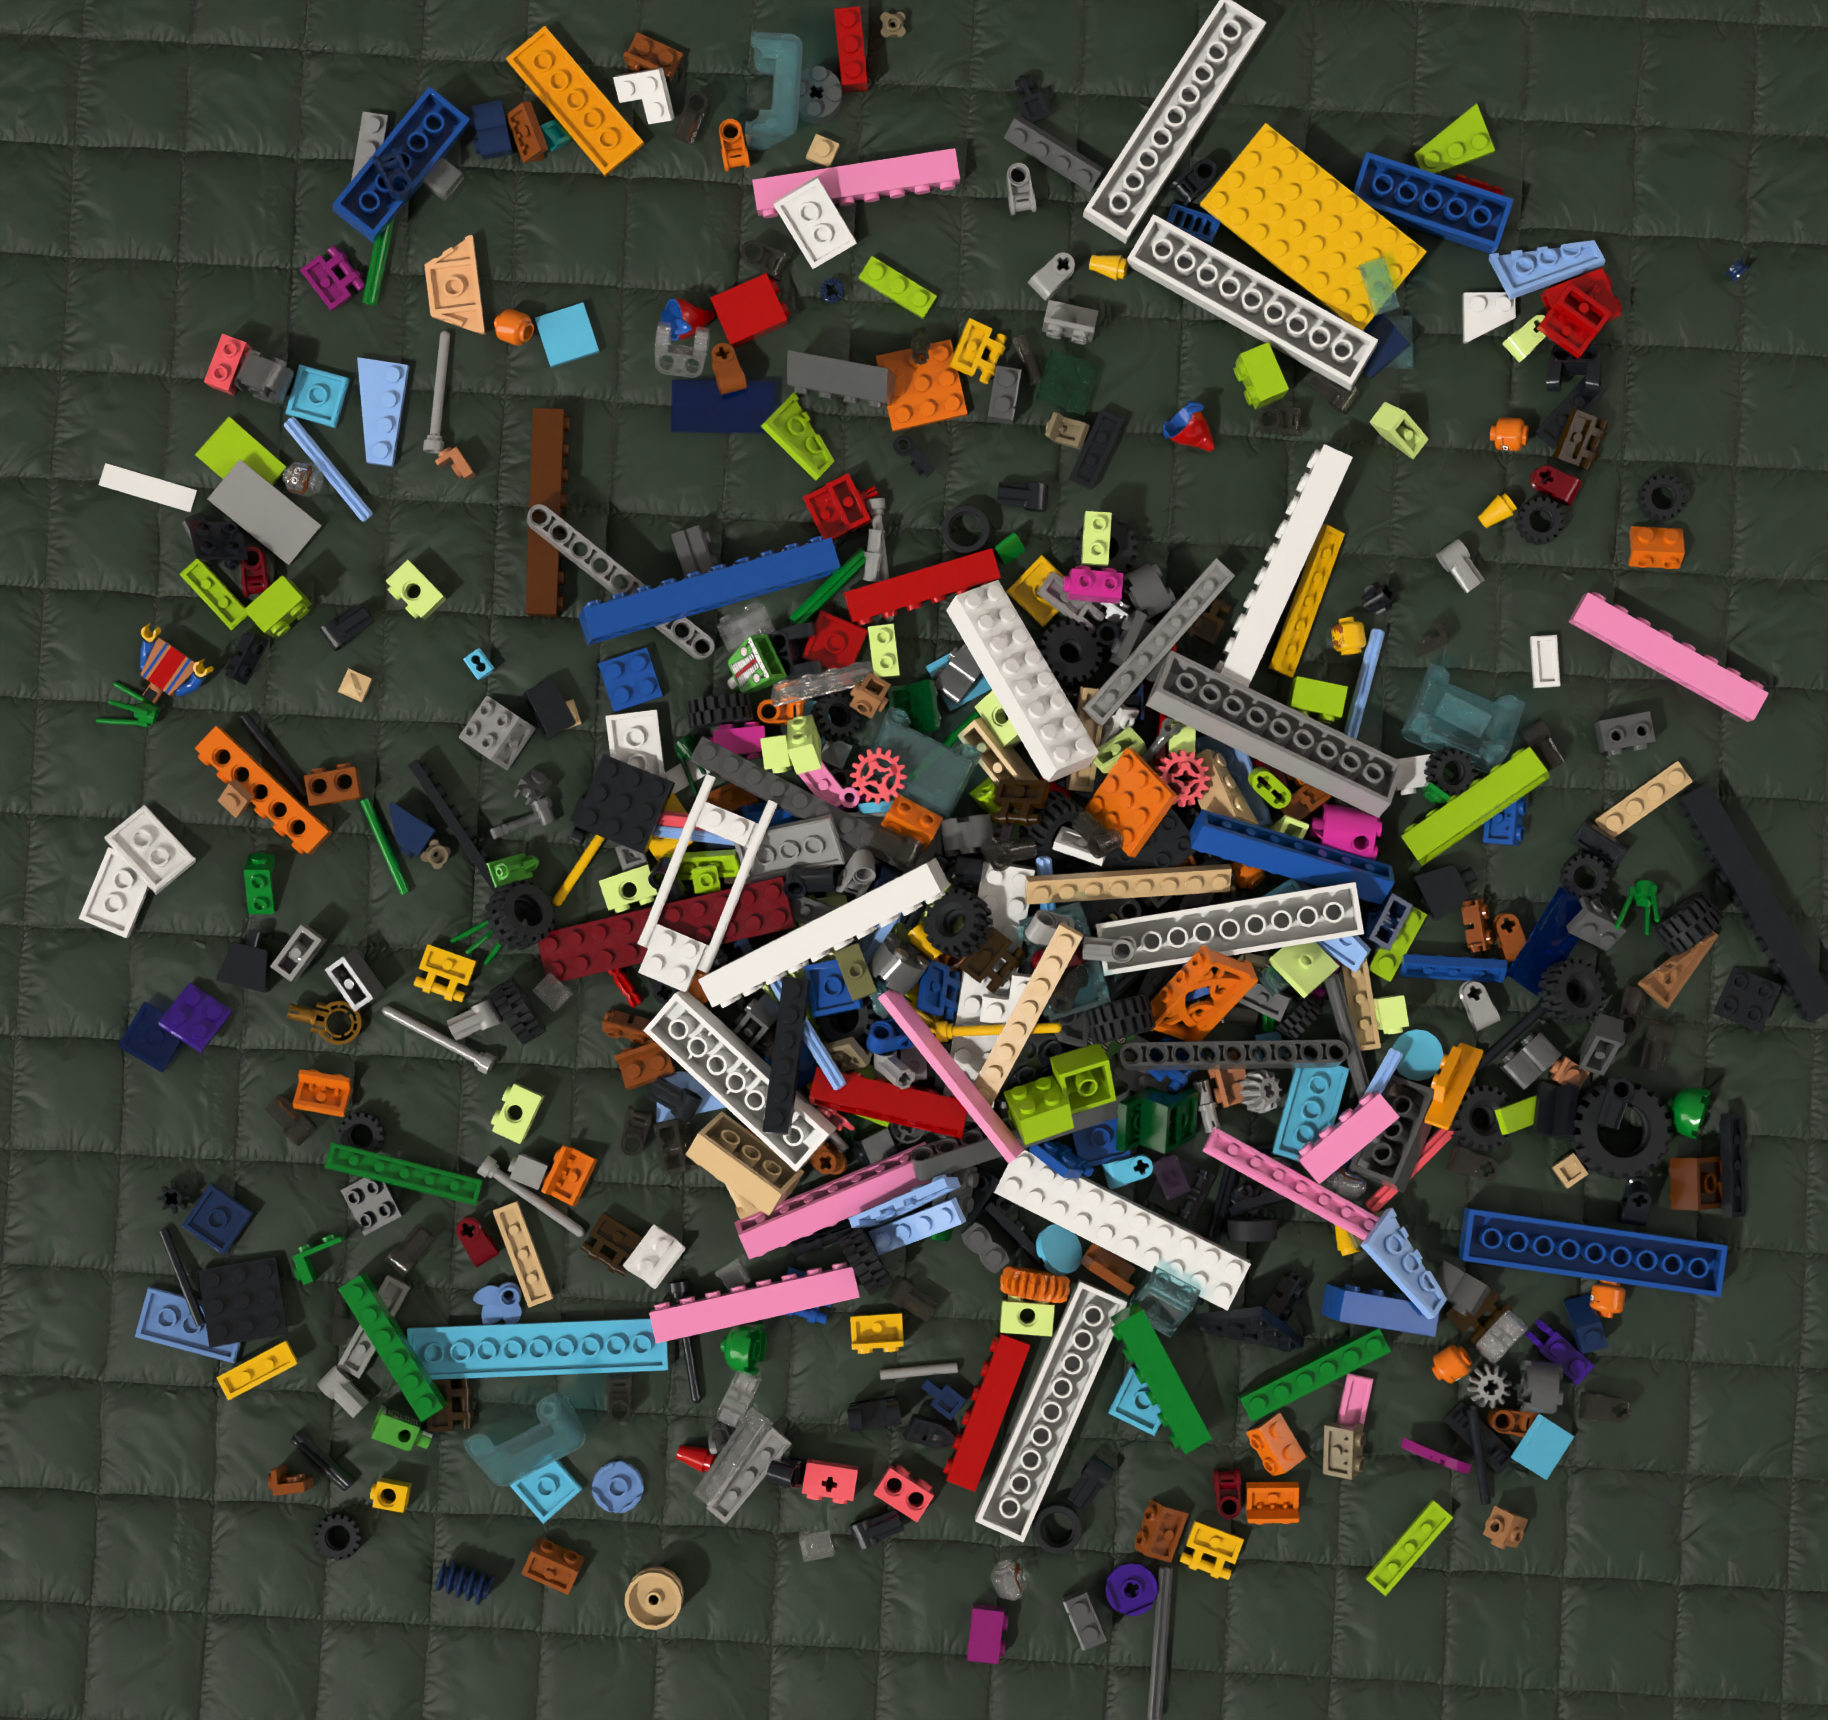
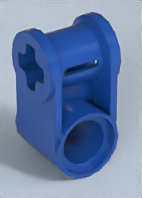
[866,1018,914,1054]

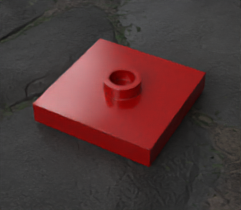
[801,610,868,678]

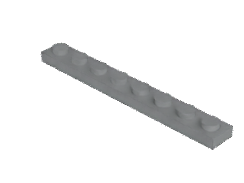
[1082,558,1235,727]

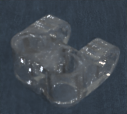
[655,321,710,378]
[1475,1309,1529,1365]
[716,1370,762,1428]

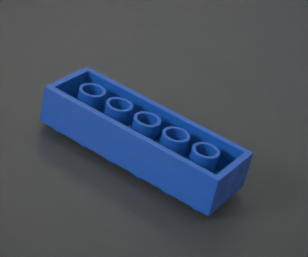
[332,86,470,243]
[1352,152,1514,254]

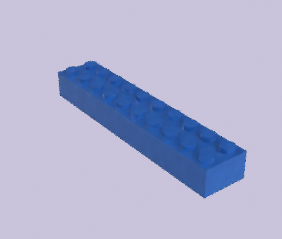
[578,536,840,646]
[1458,1207,1728,1297]

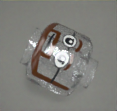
[283,461,323,497]
[1325,1166,1366,1202]
[990,1559,1028,1601]

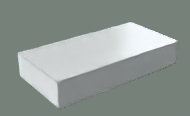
[1530,635,1560,688]

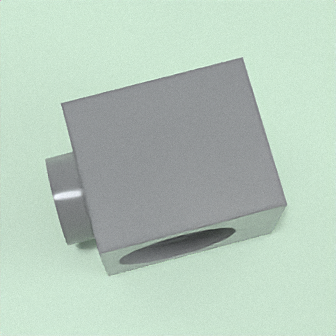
[508,1153,551,1190]

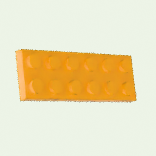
[506,26,644,177]

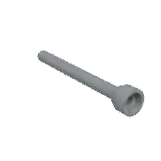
[423,331,450,454]
[865,498,894,622]
[382,1006,496,1075]
[477,1155,585,1237]

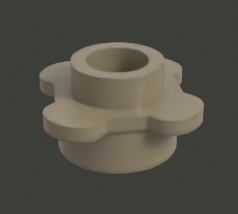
[880,12,906,38]
[420,839,451,869]

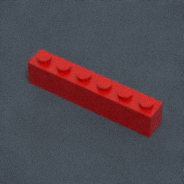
[843,548,1001,626]
[809,1067,968,1139]
[943,1332,1031,1492]

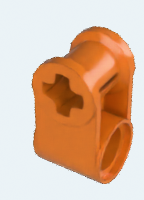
[719,119,750,172]
[757,698,806,726]

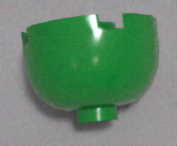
[1667,1086,1711,1140]
[721,1323,767,1375]

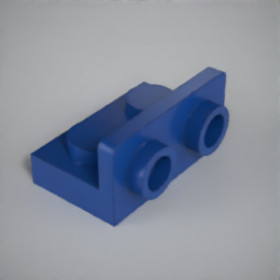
[1483,796,1527,846]

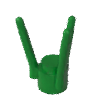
[96,682,160,728]
[1614,880,1660,935]
[450,920,502,965]

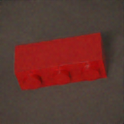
[834,6,868,93]

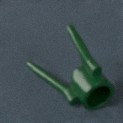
[674,734,707,795]

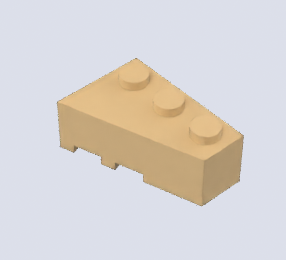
[1188,749,1259,825]

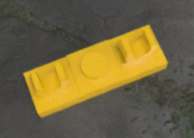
[216,1340,299,1401]

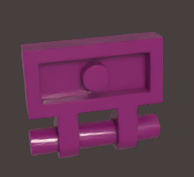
[300,245,366,312]

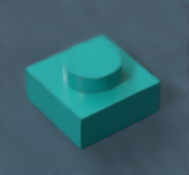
[540,119,572,152]

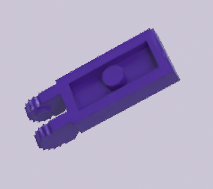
[1525,1319,1594,1385]

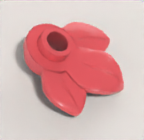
[814,1105,856,1131]

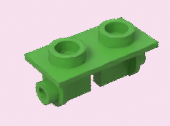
[487,853,539,888]

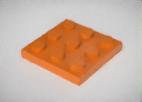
[876,339,968,432]
[1084,747,1178,858]

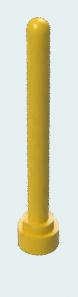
[552,835,605,907]
[936,1021,1062,1042]

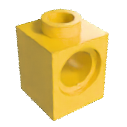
[370,1477,412,1513]

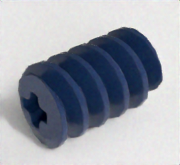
[436,1559,495,1605]

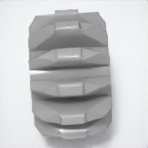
[1239,1069,1283,1113]
[1467,1364,1512,1408]

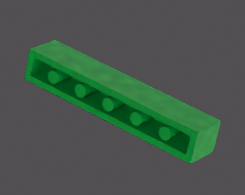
[338,1272,447,1422]
[1110,1302,1212,1455]
[1237,1327,1391,1422]

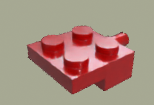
[1536,283,1612,359]
[803,473,878,541]

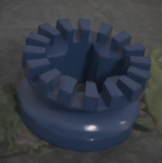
[1724,258,1750,283]
[821,278,844,303]

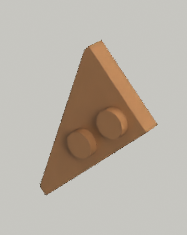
[1638,932,1719,1009]

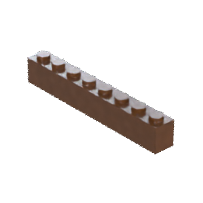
[525,408,571,617]

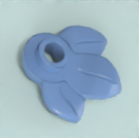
[473,1282,522,1325]

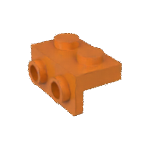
[1628,526,1685,569]
[879,794,943,852]
[293,1069,352,1117]
[541,1145,598,1207]
[1246,1413,1306,1476]
[1245,1482,1300,1525]

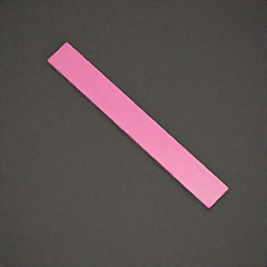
[878,989,1025,1163]
[1202,1127,1380,1240]

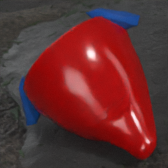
[660,298,715,341]
[1163,401,1214,452]

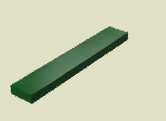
[324,1142,483,1206]

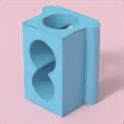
[463,648,495,680]

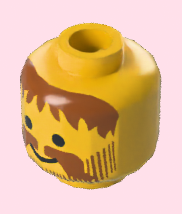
[1331,617,1367,656]

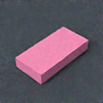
[1336,1373,1373,1427]

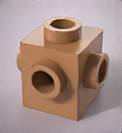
[850,672,891,719]
[1483,1506,1528,1550]

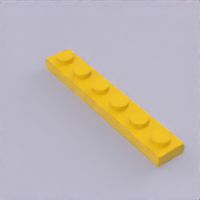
[1269,524,1345,678]

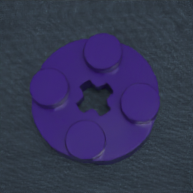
[1105,1562,1158,1616]

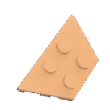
[424,235,486,335]

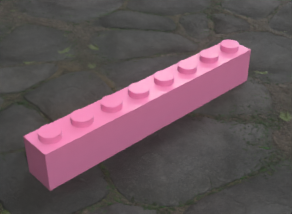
[752,148,960,218]
[1568,592,1769,722]
[734,1142,932,1259]
[649,1261,860,1343]

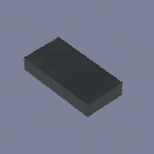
[1571,819,1629,869]

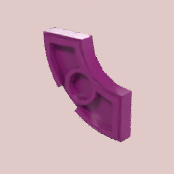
[1401,1438,1472,1474]

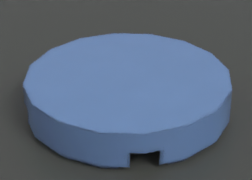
[592,1460,644,1513]

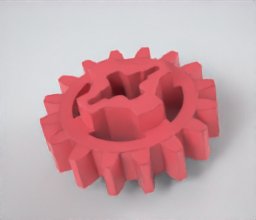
[850,747,907,804]
[1155,750,1210,807]

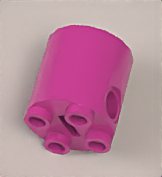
[1309,803,1382,860]

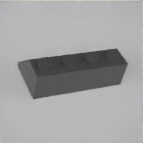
[787,350,897,409]
[1349,1075,1434,1193]

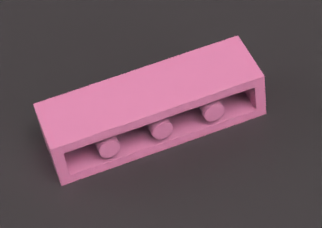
[1296,1091,1400,1184]

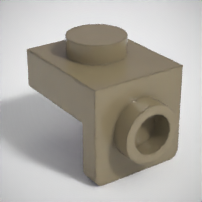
[1045,412,1090,450]

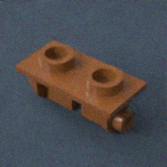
[1461,898,1494,953]
[602,1009,652,1045]

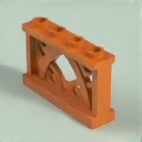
[1150,945,1258,1042]

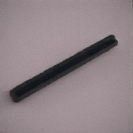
[1189,1164,1238,1305]

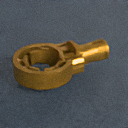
[286,1001,362,1045]

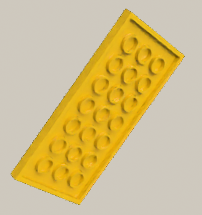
[1200,123,1427,331]

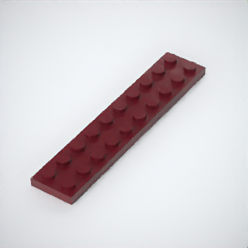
[538,876,796,985]

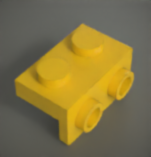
[850,1312,904,1354]

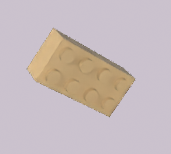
[686,1111,804,1216]

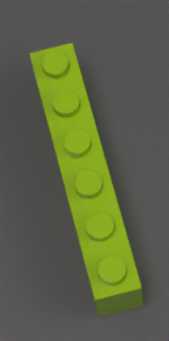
[1401,747,1550,866]

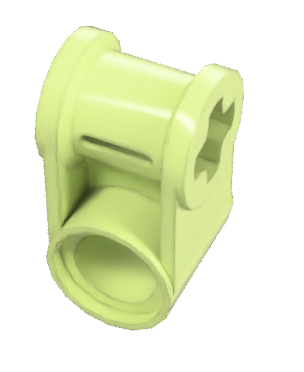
[1502,315,1546,363]

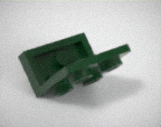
[885,679,941,739]

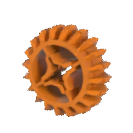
[1000,1266,1070,1303]

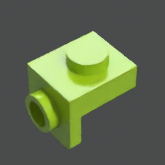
[691,865,721,894]

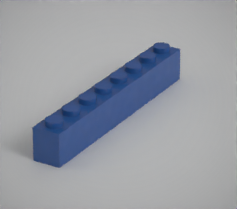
[1190,809,1395,905]

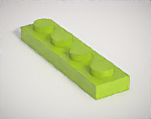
[1365,1499,1453,1596]

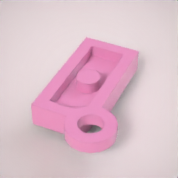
[798,760,860,808]

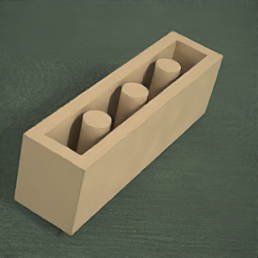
[957,717,1038,813]

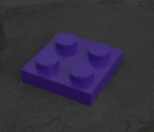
[159,982,232,1053]

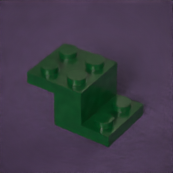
[1116,1086,1199,1154]

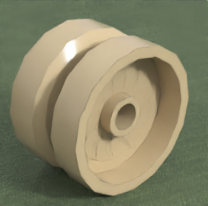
[625,1566,684,1630]

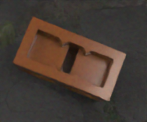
[304,763,364,807]

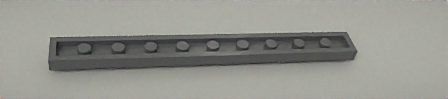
[690,736,932,874]

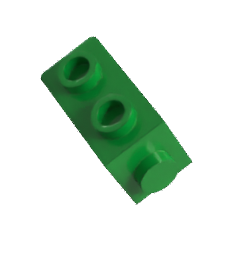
[1419,767,1455,804]
[244,852,276,914]
[292,1233,346,1285]

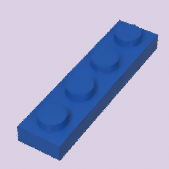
[1400,953,1507,983]

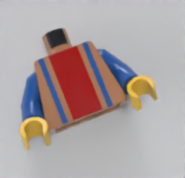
[140,623,214,703]

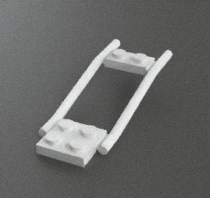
[637,774,778,993]

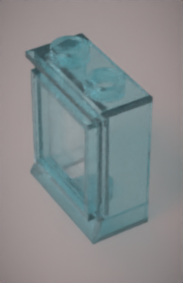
[1128,1266,1201,1338]

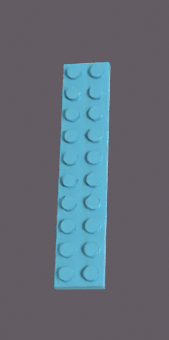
[407,1318,669,1380]

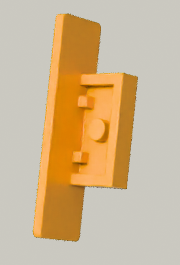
[1424,1043,1483,1130]

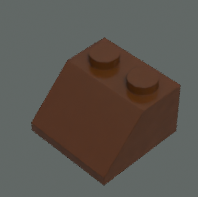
[1668,1156,1722,1211]

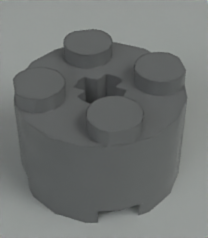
[791,66,843,125]
[234,350,294,404]
[1123,562,1176,622]
[941,814,996,857]
[867,933,930,994]
[1516,1359,1564,1414]

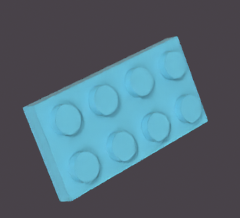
[1271,1055,1349,1162]

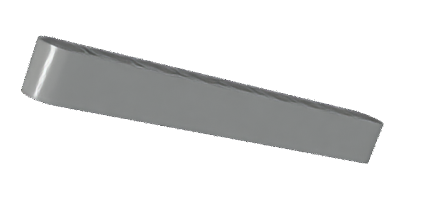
[526,504,714,660]

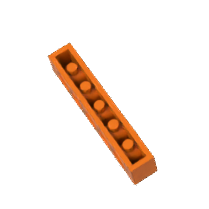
[195,726,333,855]

